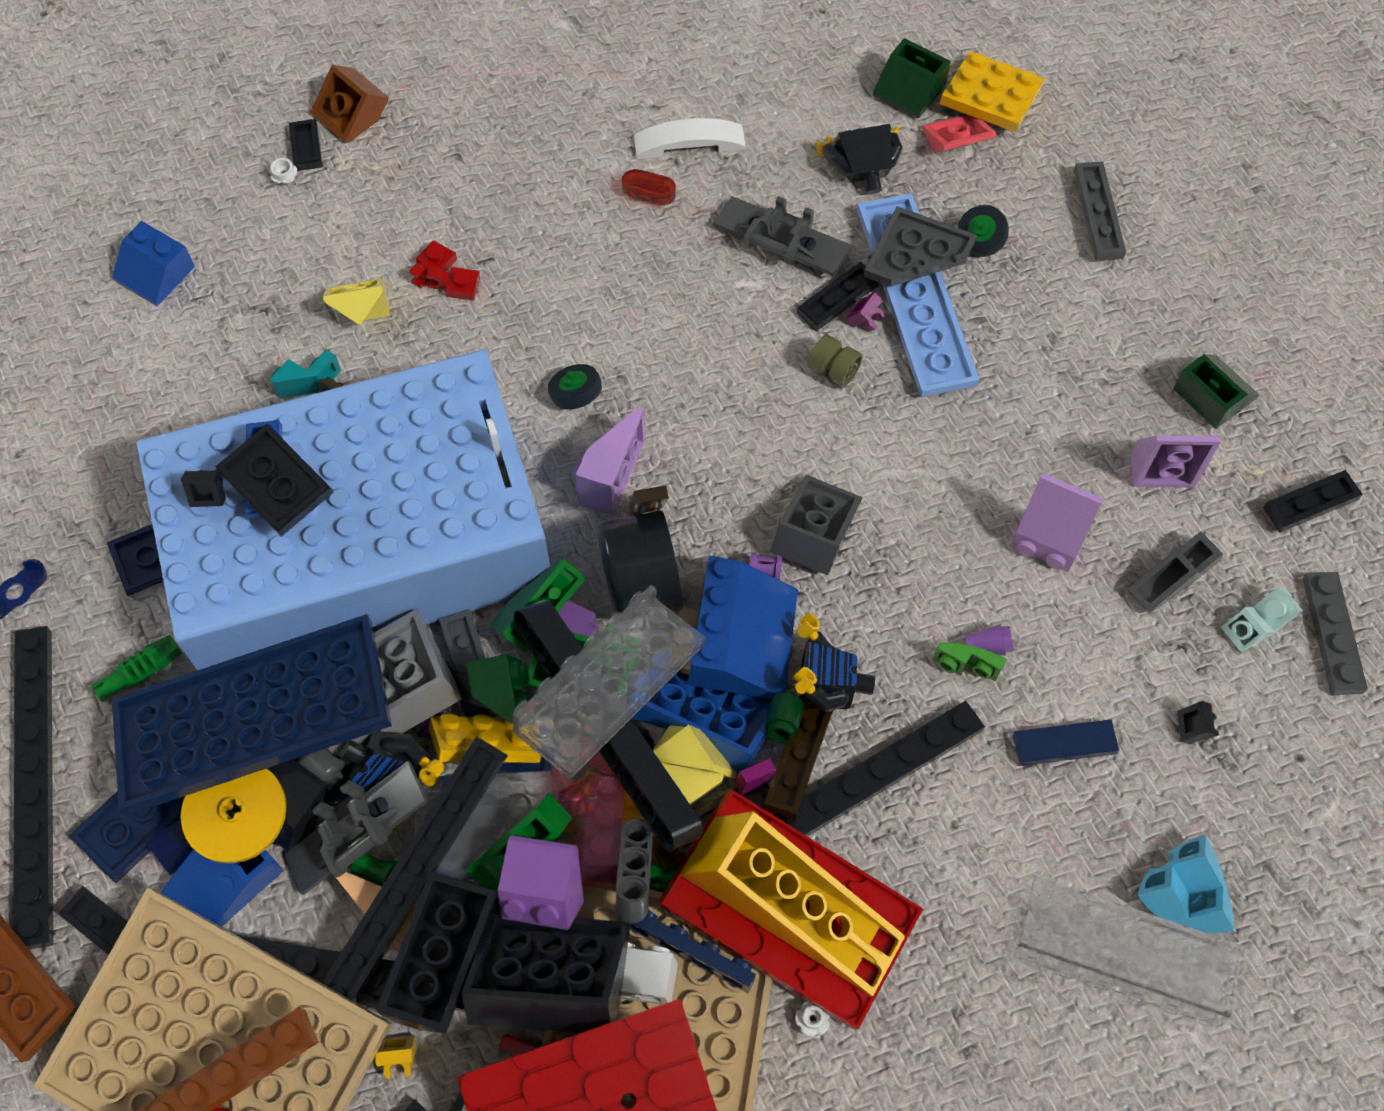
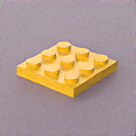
[940,51,1045,132]

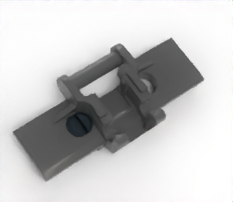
[713,196,852,276]
[285,761,428,895]

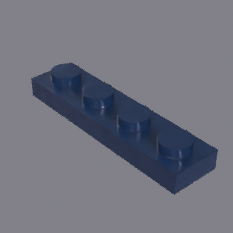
[630,909,756,994]

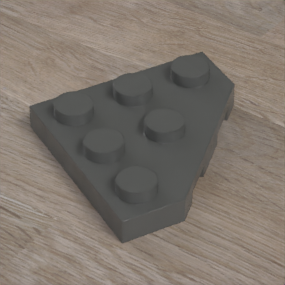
[863,206,977,287]

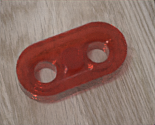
[622,169,676,205]

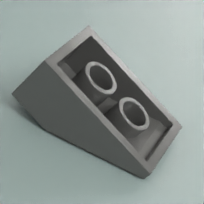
[770,475,862,575]

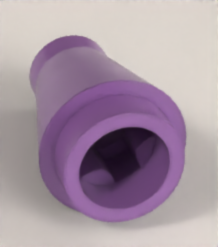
[964,624,1013,656]

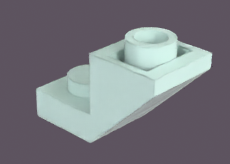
[1221,586,1303,652]

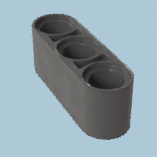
[616,818,653,923]

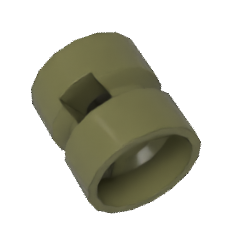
[807,333,863,388]

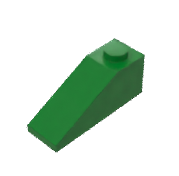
[490,557,587,653]
[466,793,572,891]

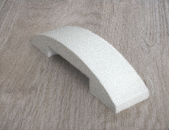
[634,118,746,160]

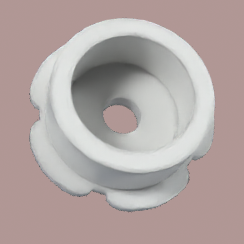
[270,158,297,184]
[795,1001,830,1037]

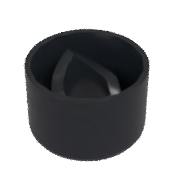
[597,510,683,621]

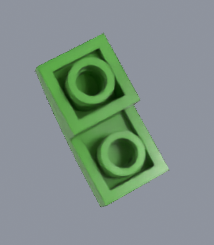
[933,643,1007,682]

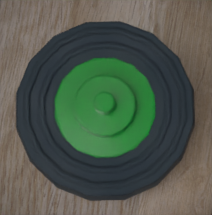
[958,205,1009,257]
[548,364,602,409]

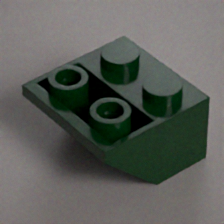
[873,38,951,118]
[1173,354,1259,429]
[466,654,535,727]

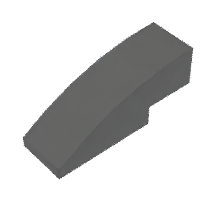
[1127,531,1223,614]

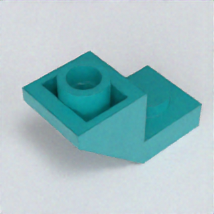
[269,349,341,399]

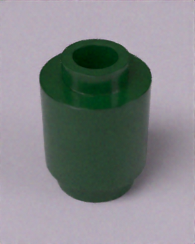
[765,692,804,744]

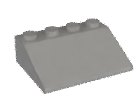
[327,609,462,765]

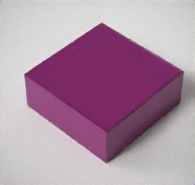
[735,758,776,795]

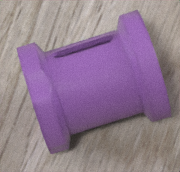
[749,552,783,580]

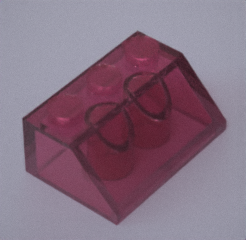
[553,774,626,887]

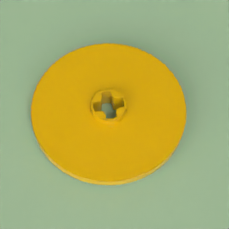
[181,769,286,864]

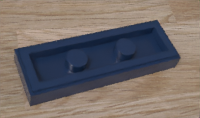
[1013,719,1119,766]

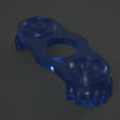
[0,559,47,620]

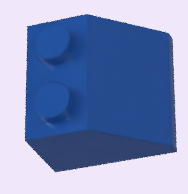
[112,221,195,306]

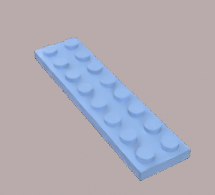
[857,193,979,397]

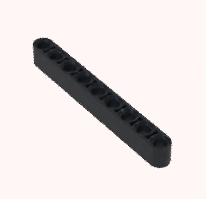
[514,599,703,852]

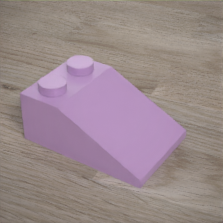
[573,407,645,515]
[1130,435,1221,488]
[1011,472,1103,572]

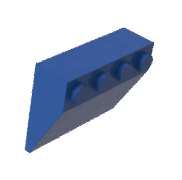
[687,555,798,699]
[626,657,771,780]

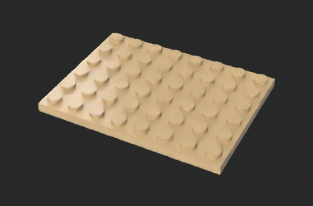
[34,887,392,1111]

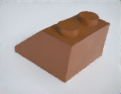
[310,64,389,143]

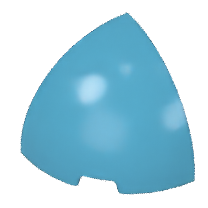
[1138,834,1234,933]

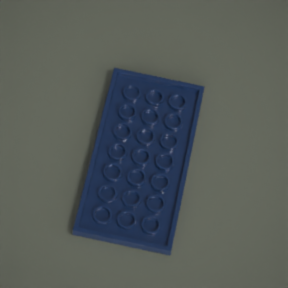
[112,614,392,816]

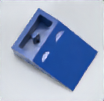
[161,812,284,927]

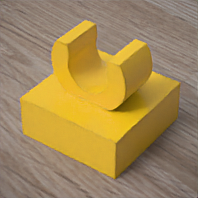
[375,1035,417,1079]

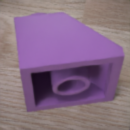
[498,835,584,930]

